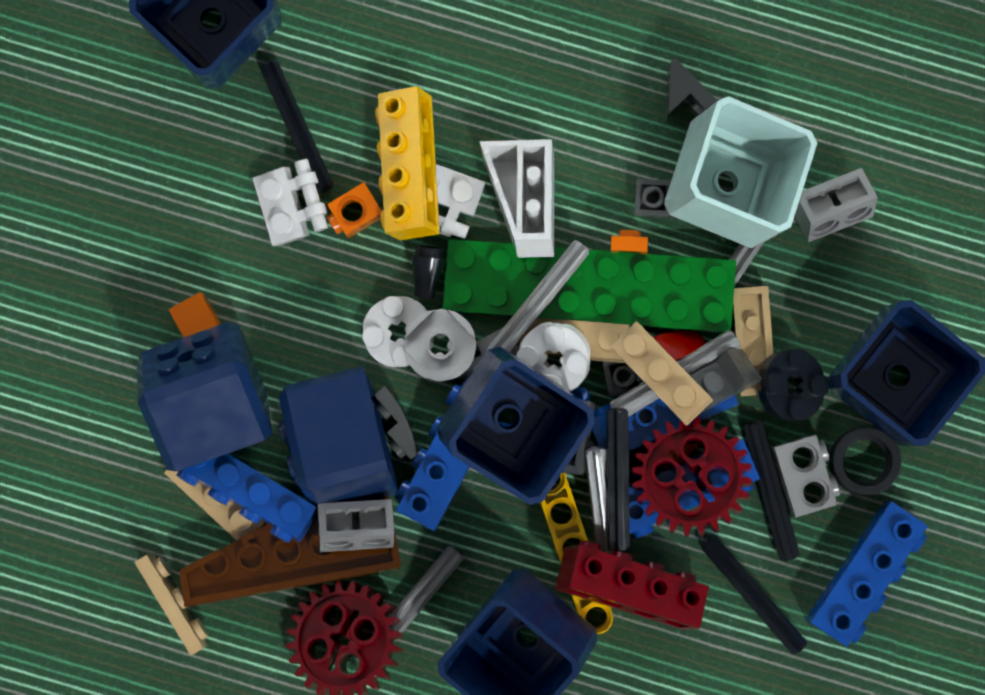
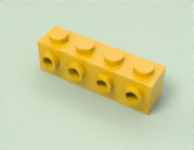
[375,86,440,241]

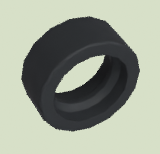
[829,427,901,495]

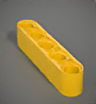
[540,473,613,634]

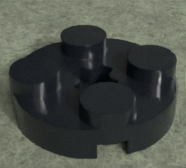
[758,348,830,421]

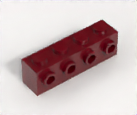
[555,541,709,630]

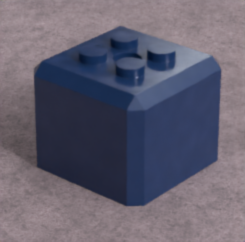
[129,0,281,88]
[828,300,985,446]
[137,322,273,471]
[437,347,595,505]
[279,366,399,508]
[437,569,598,695]

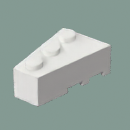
[480,139,554,258]

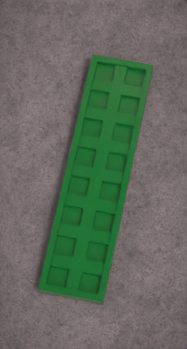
[443,239,736,333]

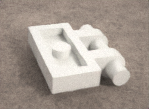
[252,159,328,246]
[436,164,486,239]

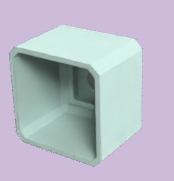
[664,96,817,248]

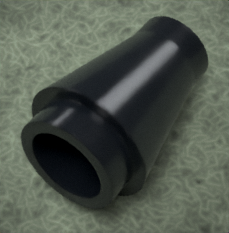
[411,245,447,299]

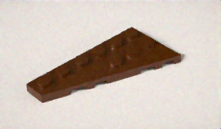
[179,497,401,608]

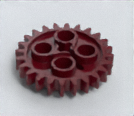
[632,417,752,537]
[286,581,404,695]

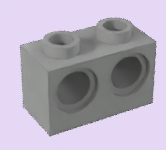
[794,168,878,242]
[771,435,840,518]
[318,499,394,552]

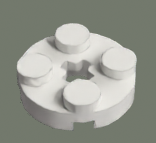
[362,296,434,368]
[404,309,476,382]
[516,322,591,392]

